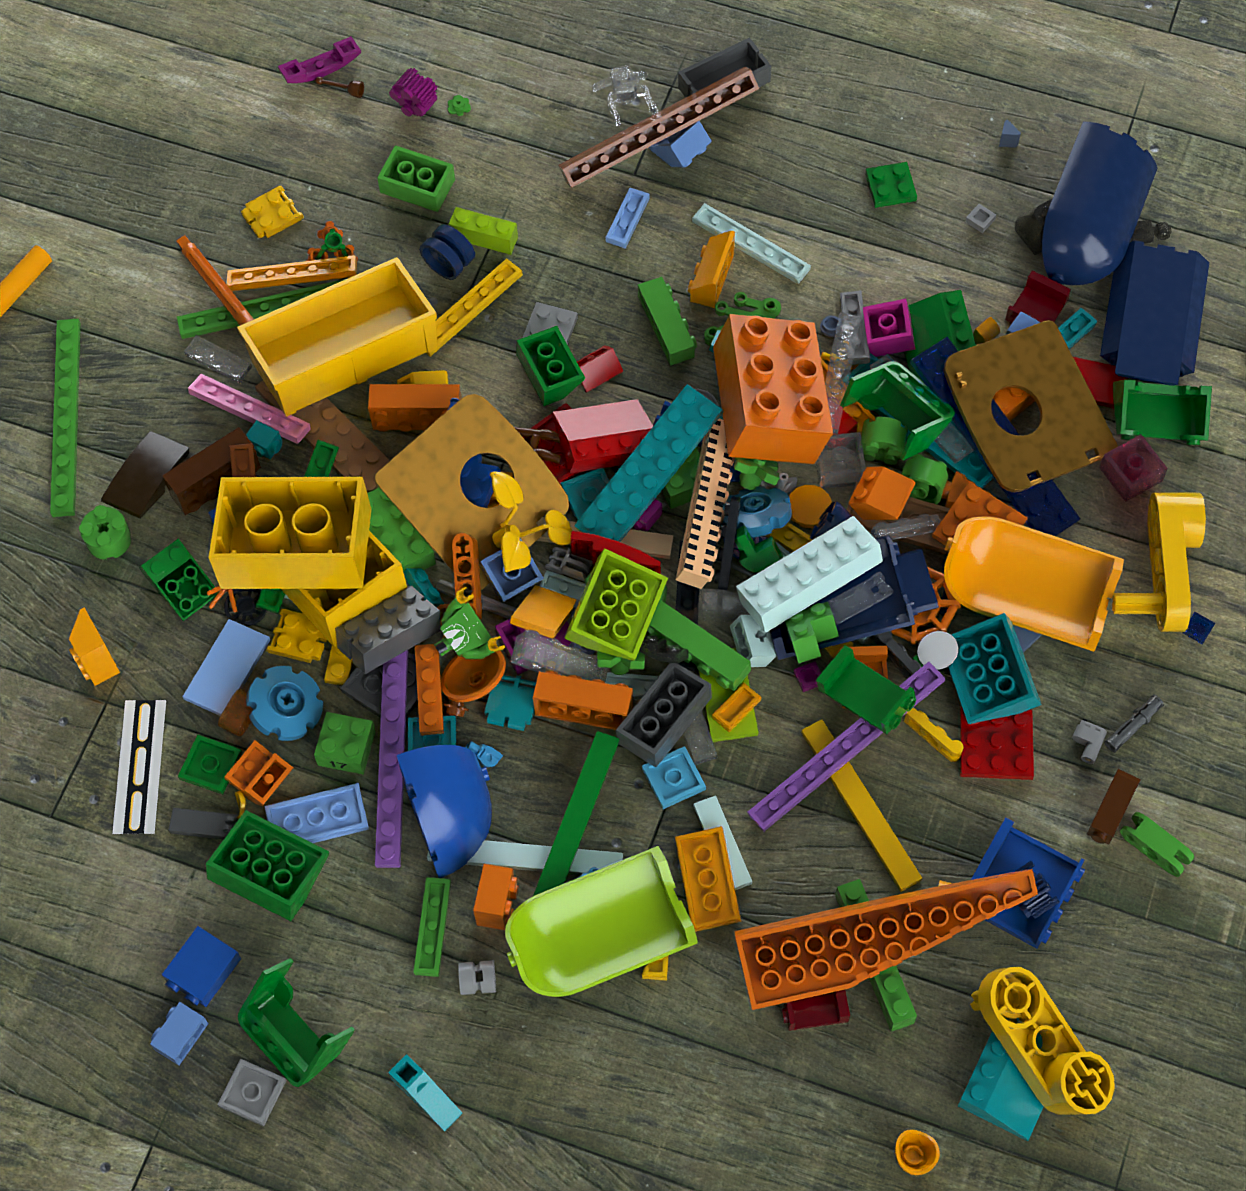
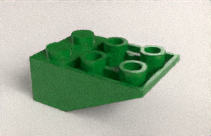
[139,538,219,621]

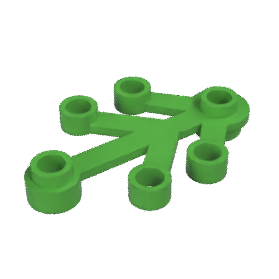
[704,292,781,346]

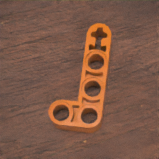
[437,533,482,625]

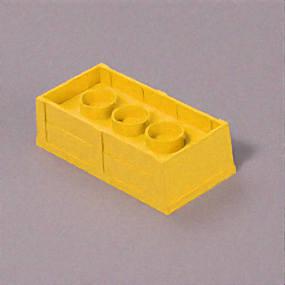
[237,257,438,417]

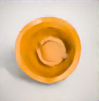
[895,1130,940,1175]

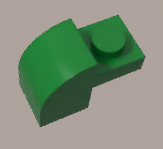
[735,525,783,573]

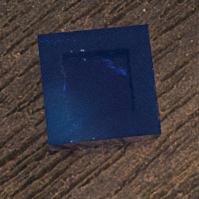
[1182,612,1216,645]

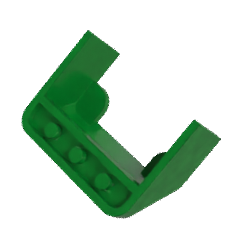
[840,361,955,460]
[238,958,355,1087]

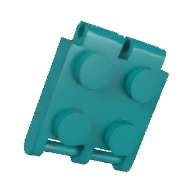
[484,675,537,731]

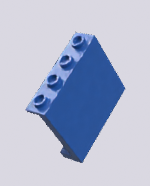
[971,817,1085,949]

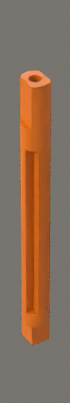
[177,235,254,325]

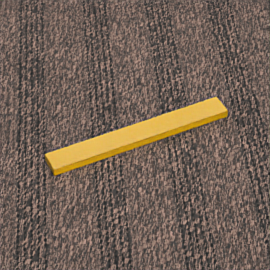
[801,719,922,892]

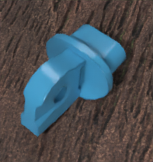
[465,741,503,768]

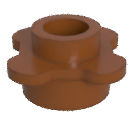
[444,700,469,718]

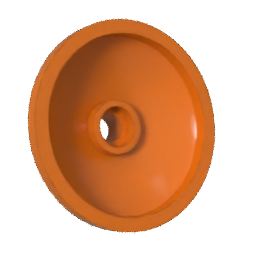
[441,650,506,702]

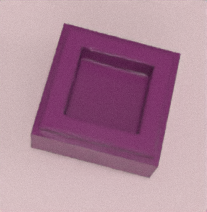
[794,661,821,692]

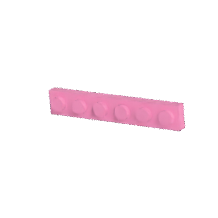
[188,374,311,444]

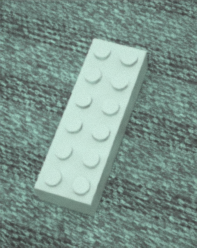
[736,516,883,633]

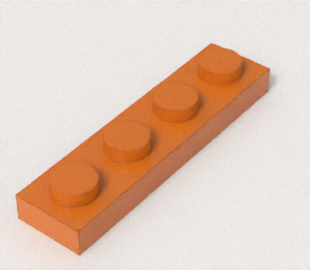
[415,644,444,736]

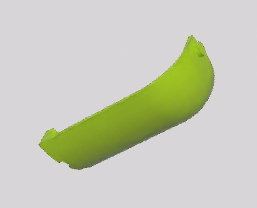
[505,846,698,997]

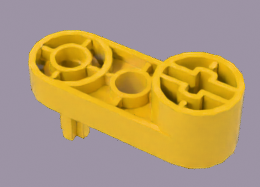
[1112,492,1206,632]
[970,967,1115,1115]

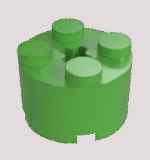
[859,417,908,465]
[901,454,948,505]
[79,505,131,559]

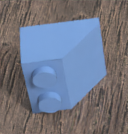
[649,121,712,168]

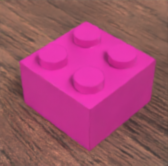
[863,299,915,357]

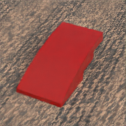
[570,531,661,574]

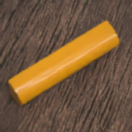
[0,245,52,317]

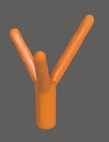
[207,586,237,613]

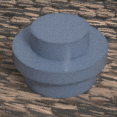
[820,315,842,337]

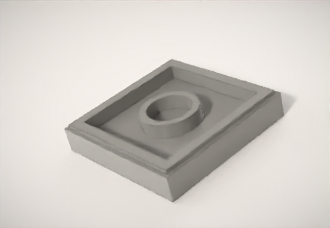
[217,1059,287,1126]

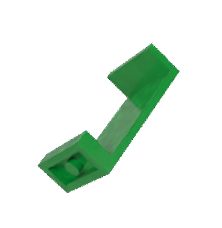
[816,645,916,735]

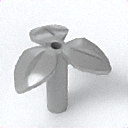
[760,472,798,494]

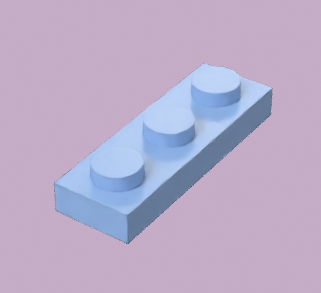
[606,188,650,249]

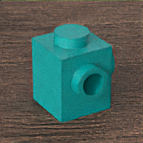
[246,420,283,459]

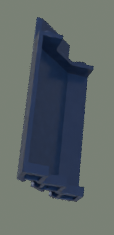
[1100,240,1210,386]
[755,535,939,660]

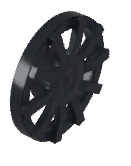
[224,589,267,627]

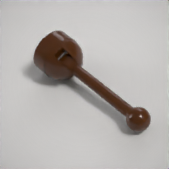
[315,76,364,98]

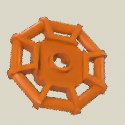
[891,567,961,645]

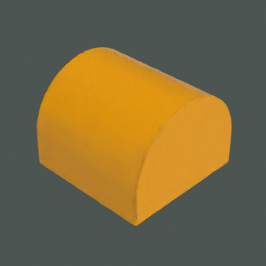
[973,317,1000,345]

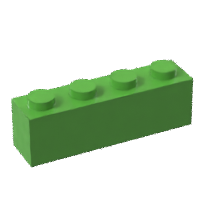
[638,277,697,366]

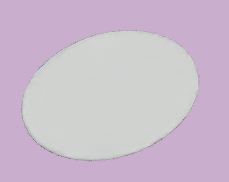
[917,631,958,670]

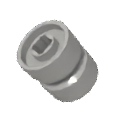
[458,960,496,995]

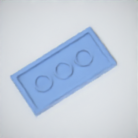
[183,619,270,718]
[264,783,369,843]

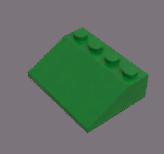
[904,290,976,385]
[206,810,329,921]

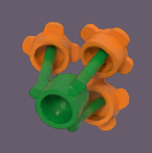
[306,221,358,262]

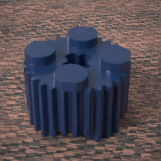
[1014,861,1060,919]

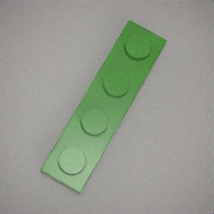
[414,877,451,977]

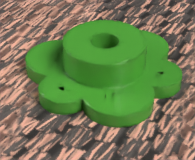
[448,95,471,116]

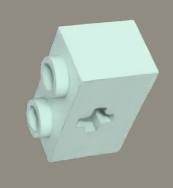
[730,615,777,667]

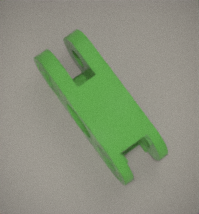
[1120,812,1194,877]

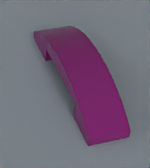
[278,36,361,83]

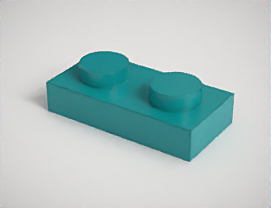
[1058,308,1097,349]
[404,568,445,608]

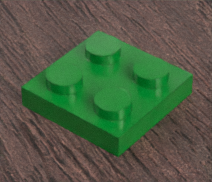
[865,162,917,208]
[178,734,242,795]

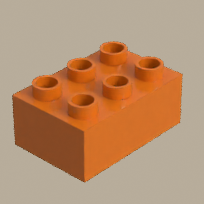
[713,314,833,464]

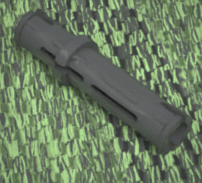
[1104,695,1164,753]

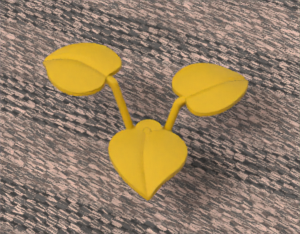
[490,472,572,572]

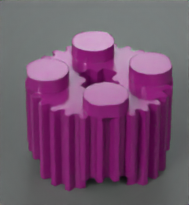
[389,68,438,117]

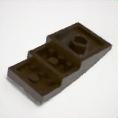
[101,431,189,519]

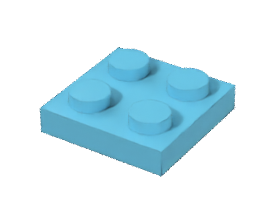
[642,746,706,809]

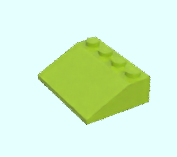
[564,548,668,661]

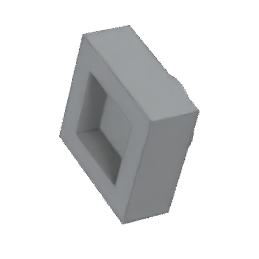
[965,204,996,233]

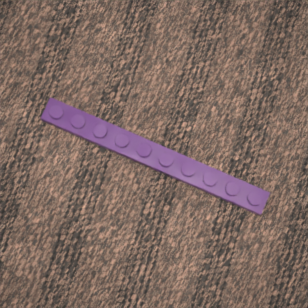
[375,650,408,868]
[747,662,945,832]

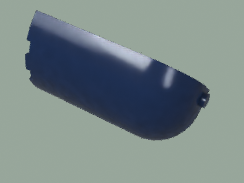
[1042,121,1158,285]

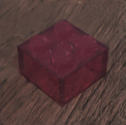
[1099,434,1168,502]

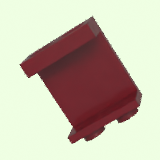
[1005,270,1071,324]
[781,990,850,1031]

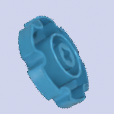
[721,486,792,537]
[246,666,323,741]

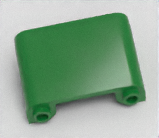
[1113,380,1212,445]

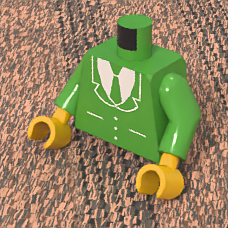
[434,587,505,659]

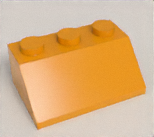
[688,231,735,308]
[69,607,120,686]

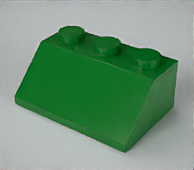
[516,326,585,406]

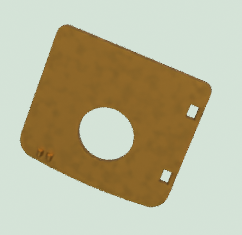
[943,320,1118,492]
[374,394,569,591]

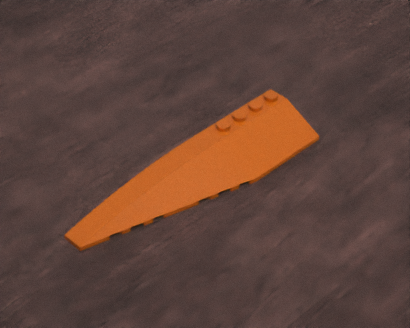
[735,869,1038,1010]

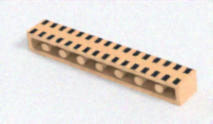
[676,419,735,589]

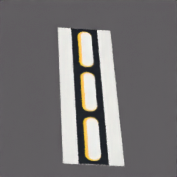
[112,700,166,834]

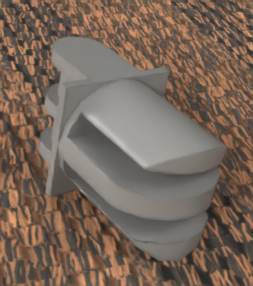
[545,547,593,582]

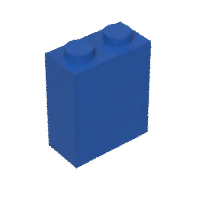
[162,926,241,1007]

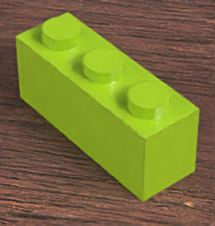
[449,207,518,255]

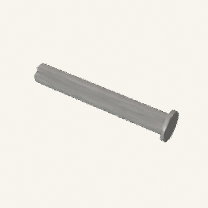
[436,580,517,619]

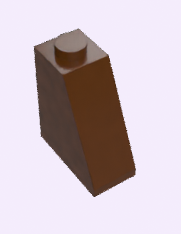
[1087,769,1141,845]

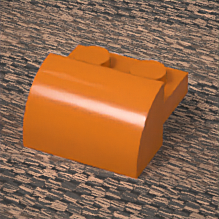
[224,740,294,806]

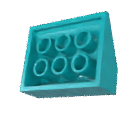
[948,613,1042,724]
[958,1018,1044,1141]

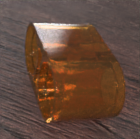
[218,688,253,737]

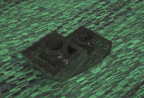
[639,635,689,663]

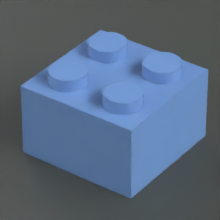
[479,538,544,603]

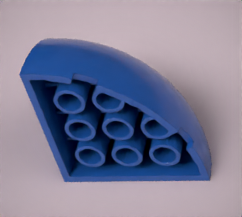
[396,745,492,878]

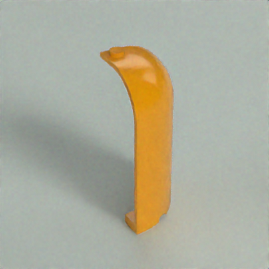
[944,516,1124,652]

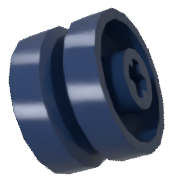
[419,224,476,280]

